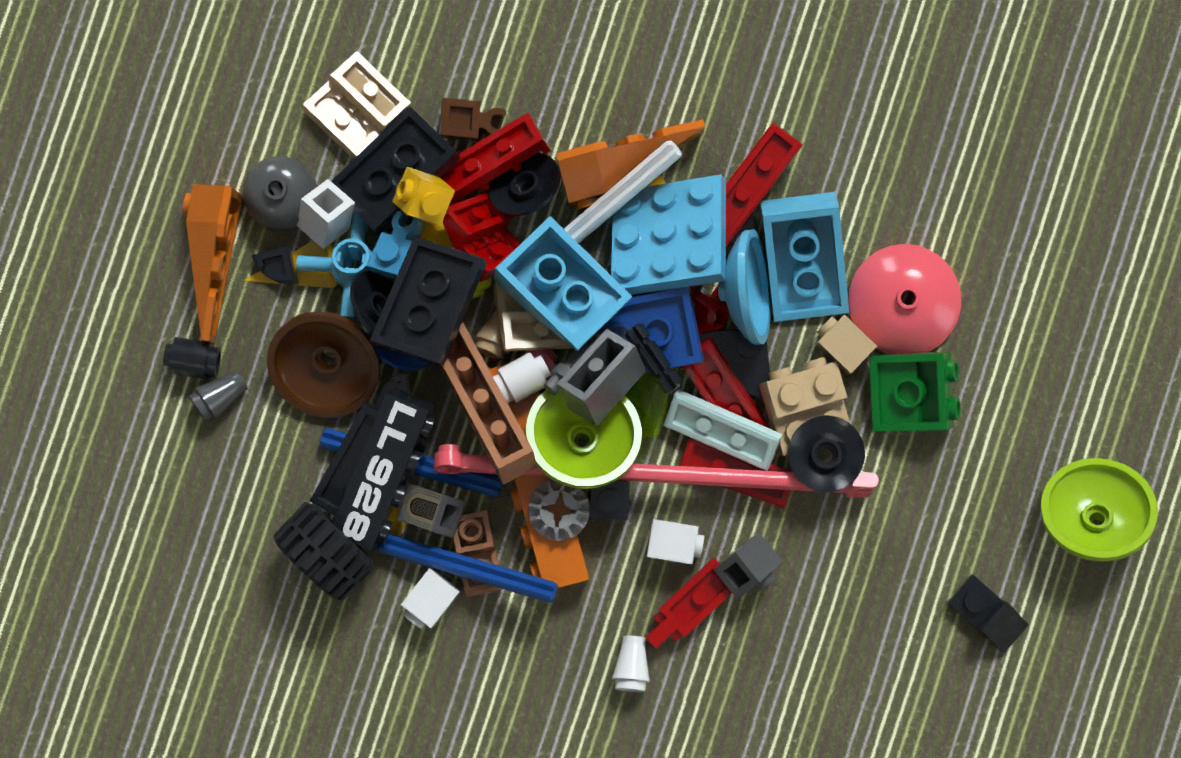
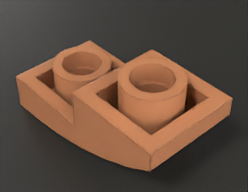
[454,510,503,597]

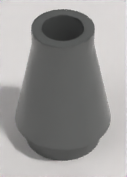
[189,370,248,422]

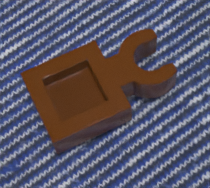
[439,97,506,141]

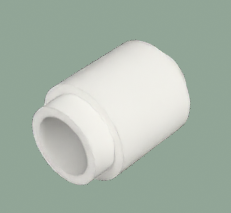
[493,352,551,404]

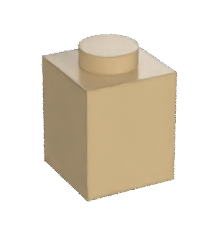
[815,314,877,376]

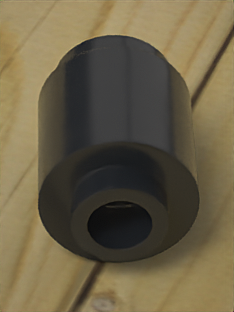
[163,337,221,379]

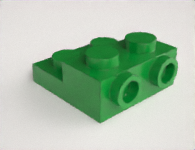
[869,351,961,432]

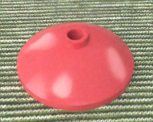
[848,244,961,355]

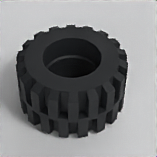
[273,502,375,601]

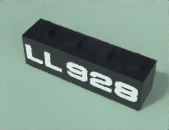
[332,387,437,551]

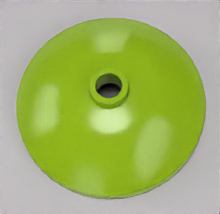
[525,390,642,489]
[1041,458,1158,562]

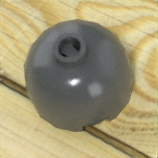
[243,156,318,232]

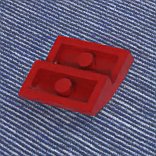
[442,191,521,282]

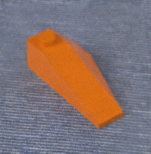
[556,119,705,211]
[182,184,243,344]

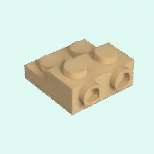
[759,357,850,457]

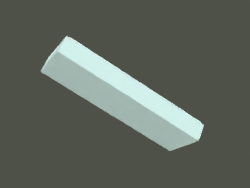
[663,389,783,471]

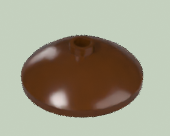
[267,311,381,418]

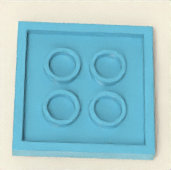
[611,174,726,295]

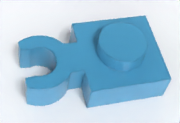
[366,211,424,279]

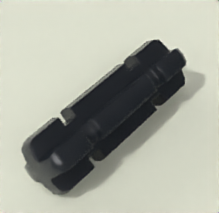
[625,323,682,394]

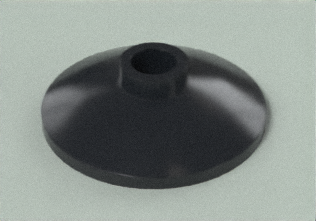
[489,152,561,216]
[350,271,393,334]
[788,415,865,492]

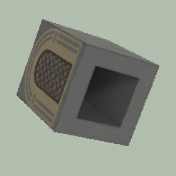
[397,483,465,538]

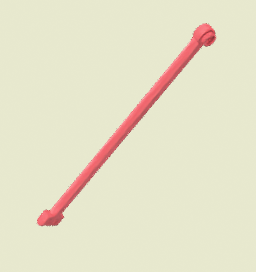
[434,444,879,498]

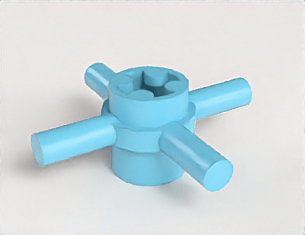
[296,212,384,321]

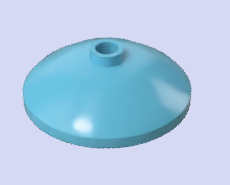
[718,229,771,345]

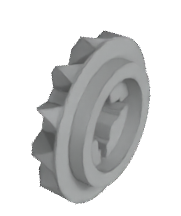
[528,480,590,541]

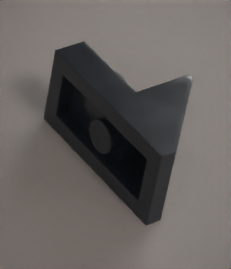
[946,574,1029,653]

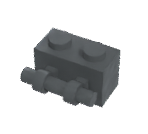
[544,329,646,427]

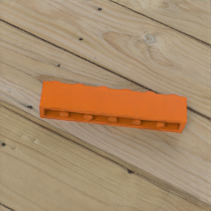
[489,364,589,588]

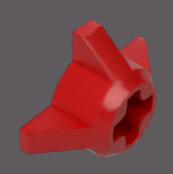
[692,286,729,335]

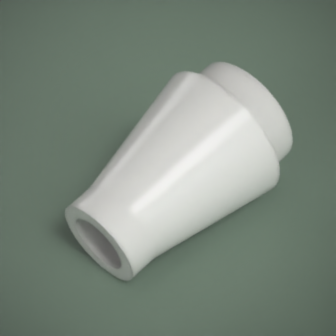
[612,636,650,692]

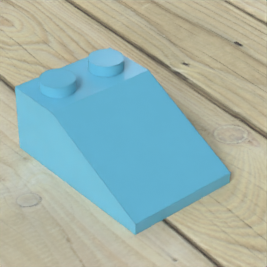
[760,192,849,322]
[494,216,632,351]

